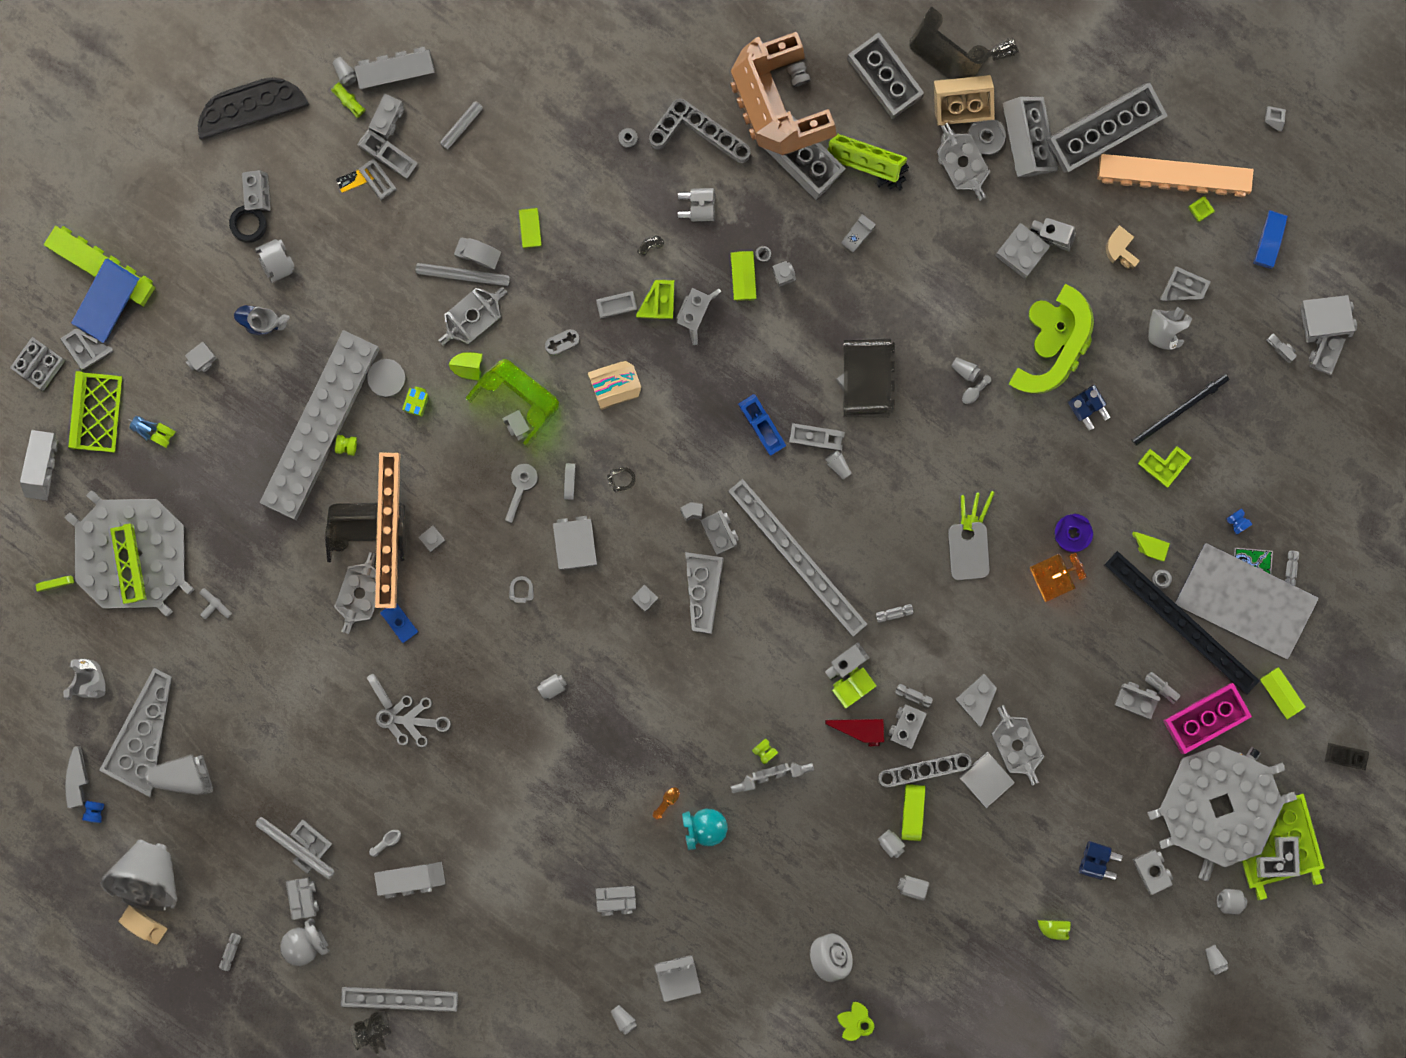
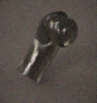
[637,235,664,257]

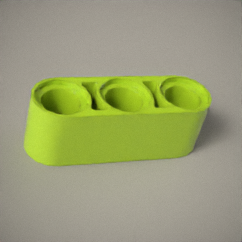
[901,784,925,841]

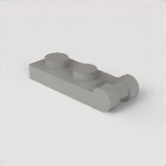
[789,423,845,451]

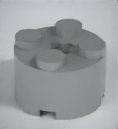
[255,239,295,283]

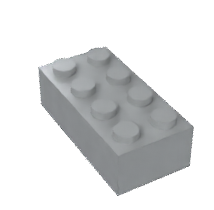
[847,32,924,120]

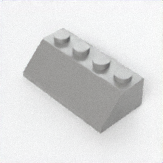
[1003,97,1058,177]
[764,116,846,200]

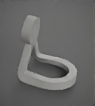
[509,576,534,603]

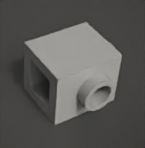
[185,342,217,372]

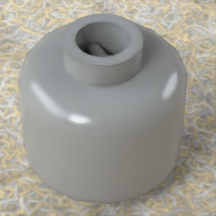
[1217,889,1247,915]

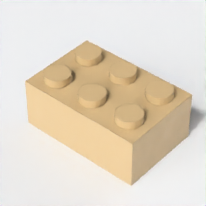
[934,75,995,125]

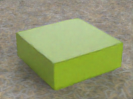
[1188,196,1215,223]

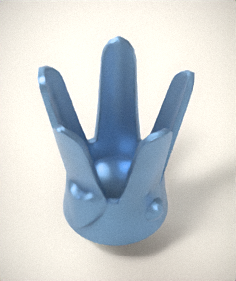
[128,416,157,441]

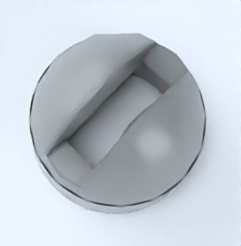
[755,246,771,261]

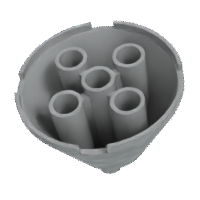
[101,840,177,911]

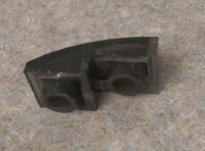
[1324,743,1369,771]

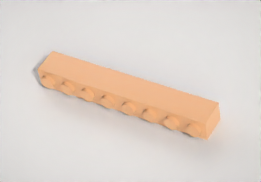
[1097,154,1253,197]
[375,453,400,608]

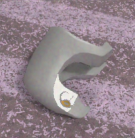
[1148,307,1192,350]
[63,659,106,700]

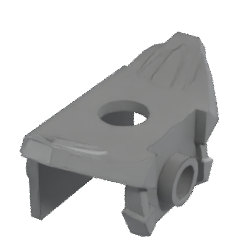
[676,288,721,345]

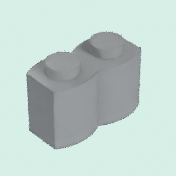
[897,875,929,901]

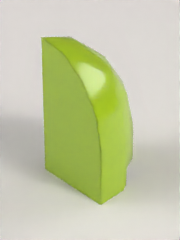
[449,352,482,380]
[1038,920,1071,940]

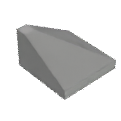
[1265,106,1286,132]

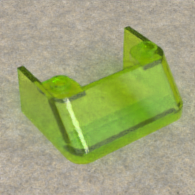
[466,359,559,448]

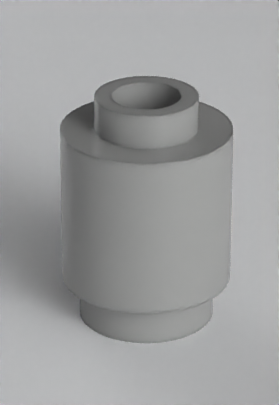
[537,674,567,700]
[878,830,906,859]

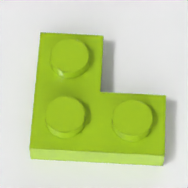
[1138,446,1191,488]

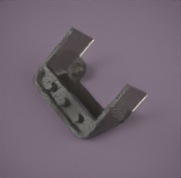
[325,503,406,562]

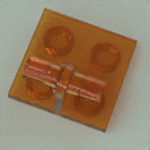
[1029,553,1087,602]

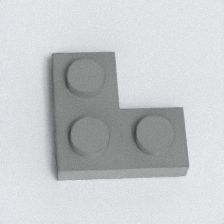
[290,819,332,874]

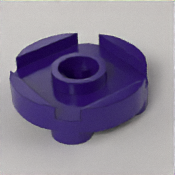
[1054,514,1093,552]

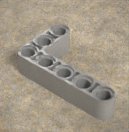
[649,99,750,163]

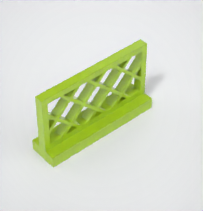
[68,371,122,453]

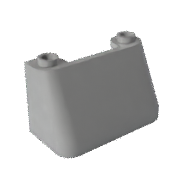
[145,755,213,795]

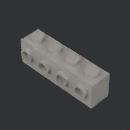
[354,46,435,89]

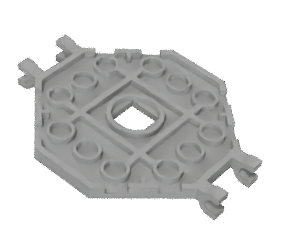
[64,490,195,617]
[1147,745,1297,867]

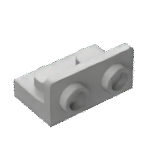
[242,170,271,212]
[1308,335,1346,375]
[700,510,739,555]
[1115,682,1160,719]

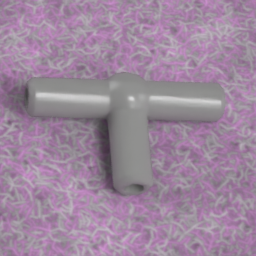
[199,588,232,619]

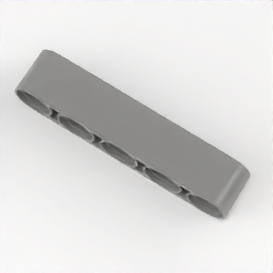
[878,753,972,787]

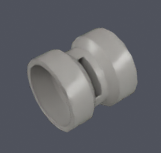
[787,62,811,87]

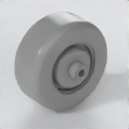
[810,934,853,982]

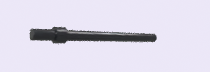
[1132,374,1230,446]

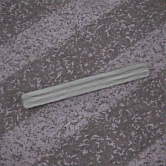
[415,263,510,286]
[255,817,335,879]

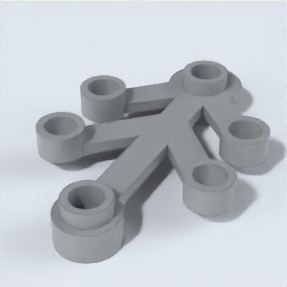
[376,695,451,747]

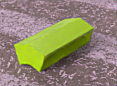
[731,251,756,301]
[1260,667,1306,719]

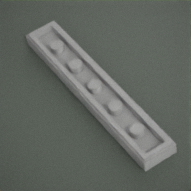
[341,987,458,1012]

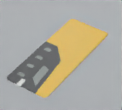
[336,168,374,192]

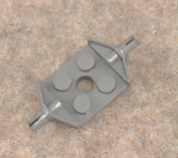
[937,123,991,201]
[438,286,508,346]
[334,552,377,634]
[992,705,1045,786]
[731,762,814,794]

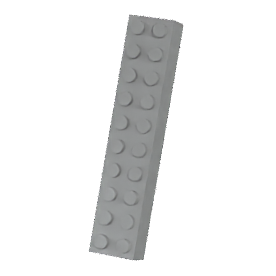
[259,330,379,521]

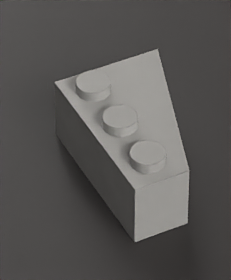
[374,862,445,899]

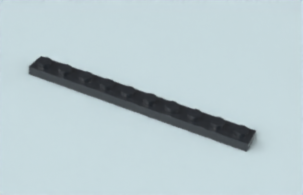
[1104,551,1260,695]

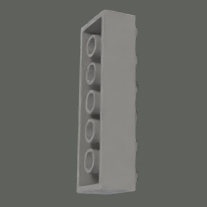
[1046,82,1167,172]

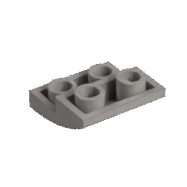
[10,337,66,391]
[959,752,1015,808]

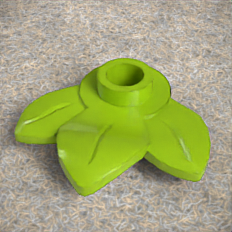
[837,1002,874,1041]

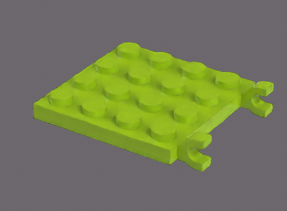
[1228,794,1324,900]

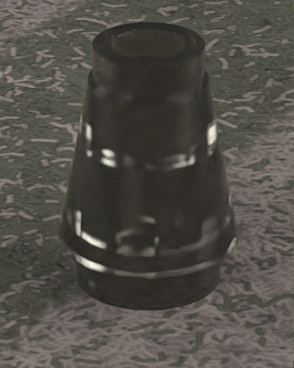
[990,38,1019,60]

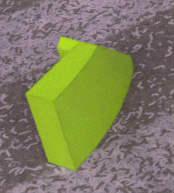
[1132,532,1170,562]

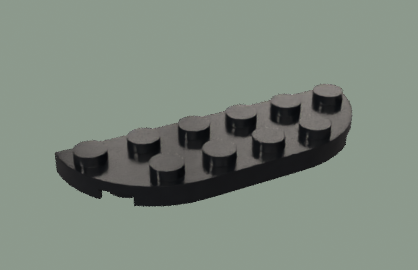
[198,78,309,140]

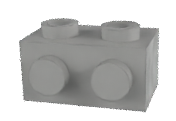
[368,93,404,140]
[888,704,927,749]

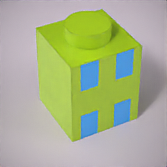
[402,386,429,417]

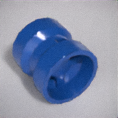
[1226,508,1252,535]
[82,801,104,823]

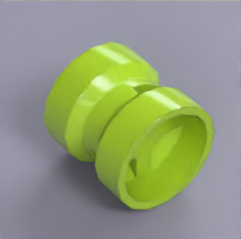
[150,422,176,448]
[335,435,357,456]
[751,738,778,765]

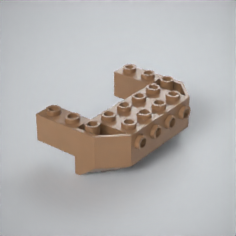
[730,32,837,155]

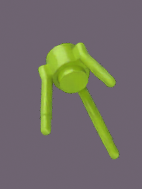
[961,491,994,531]

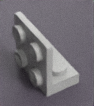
[655,955,701,1002]

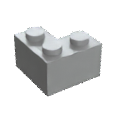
[1256,837,1300,877]

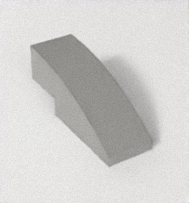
[357,129,418,179]
[65,746,89,808]

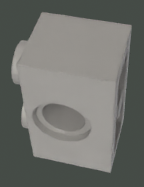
[1132,849,1173,895]

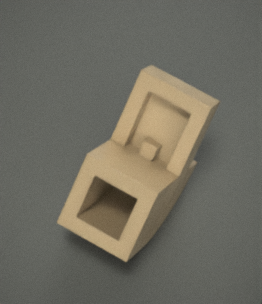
[1106,225,1140,269]
[119,905,167,945]

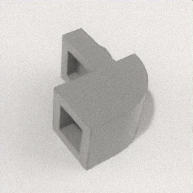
[454,237,501,270]

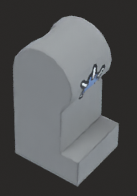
[841,214,876,253]

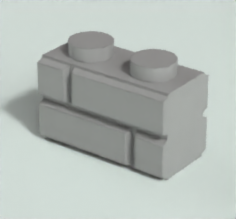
[286,877,319,920]
[596,886,636,916]

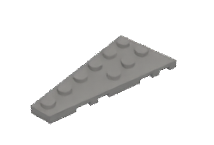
[99,668,172,797]

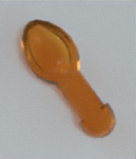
[653,787,680,820]

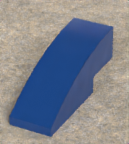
[1253,210,1288,269]
[738,394,786,456]

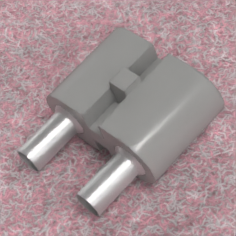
[678,188,715,222]

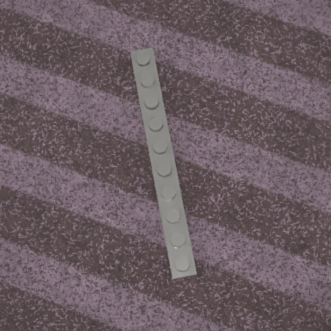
[728,479,868,637]

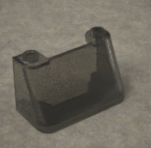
[909,7,992,79]

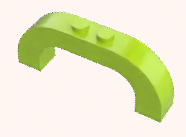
[1009,283,1094,394]

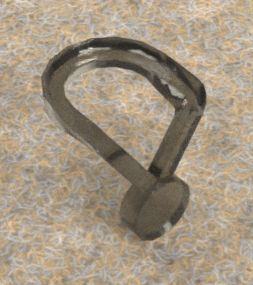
[607,467,636,493]

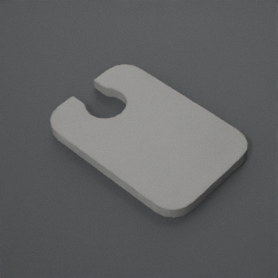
[948,522,990,580]

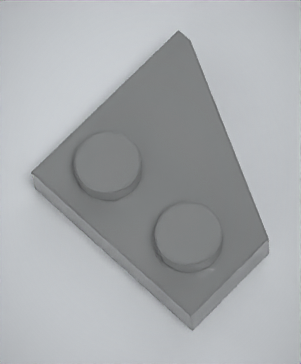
[1160,266,1211,301]
[60,328,113,371]

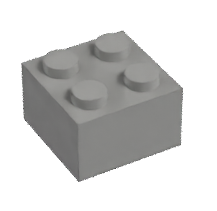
[995,223,1050,279]

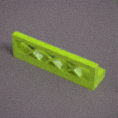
[828,134,907,183]
[110,523,147,604]

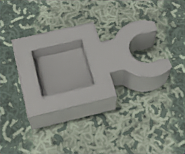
[1266,334,1297,363]

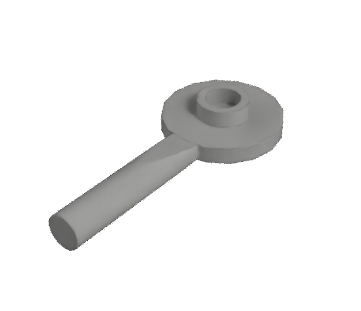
[505,464,538,523]

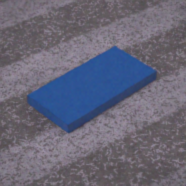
[71,258,140,343]

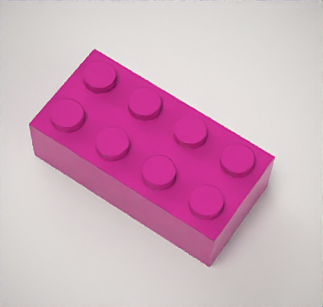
[1163,683,1252,754]

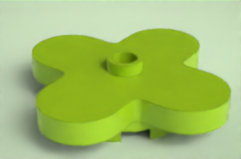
[1028,300,1092,358]

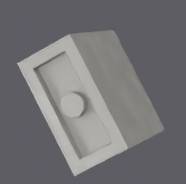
[1300,295,1357,343]
[553,516,597,570]

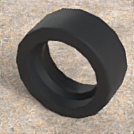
[229,205,267,243]

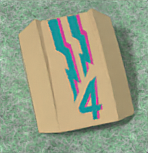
[588,361,641,410]

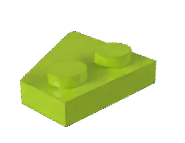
[636,280,674,319]

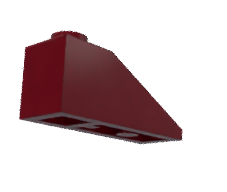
[825,719,884,746]

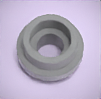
[619,128,638,147]
[1152,570,1172,589]

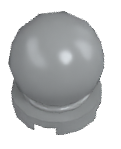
[280,918,330,966]

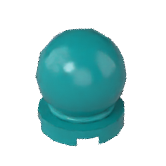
[682,808,728,850]

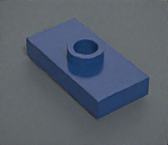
[380,603,418,643]

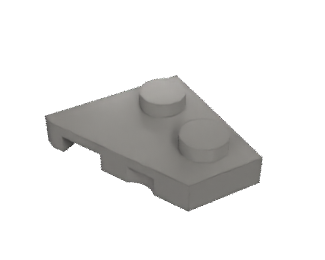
[955,674,997,727]

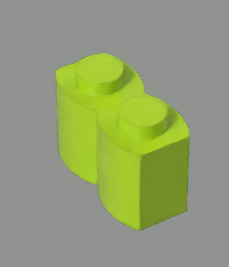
[831,667,876,709]

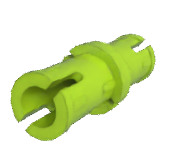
[331,82,366,118]

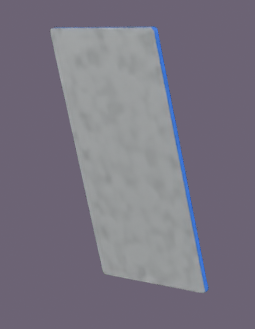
[1175,543,1318,659]

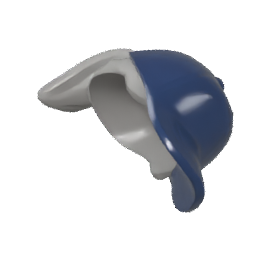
[234,305,290,335]

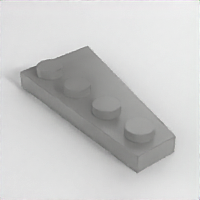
[685,552,724,634]

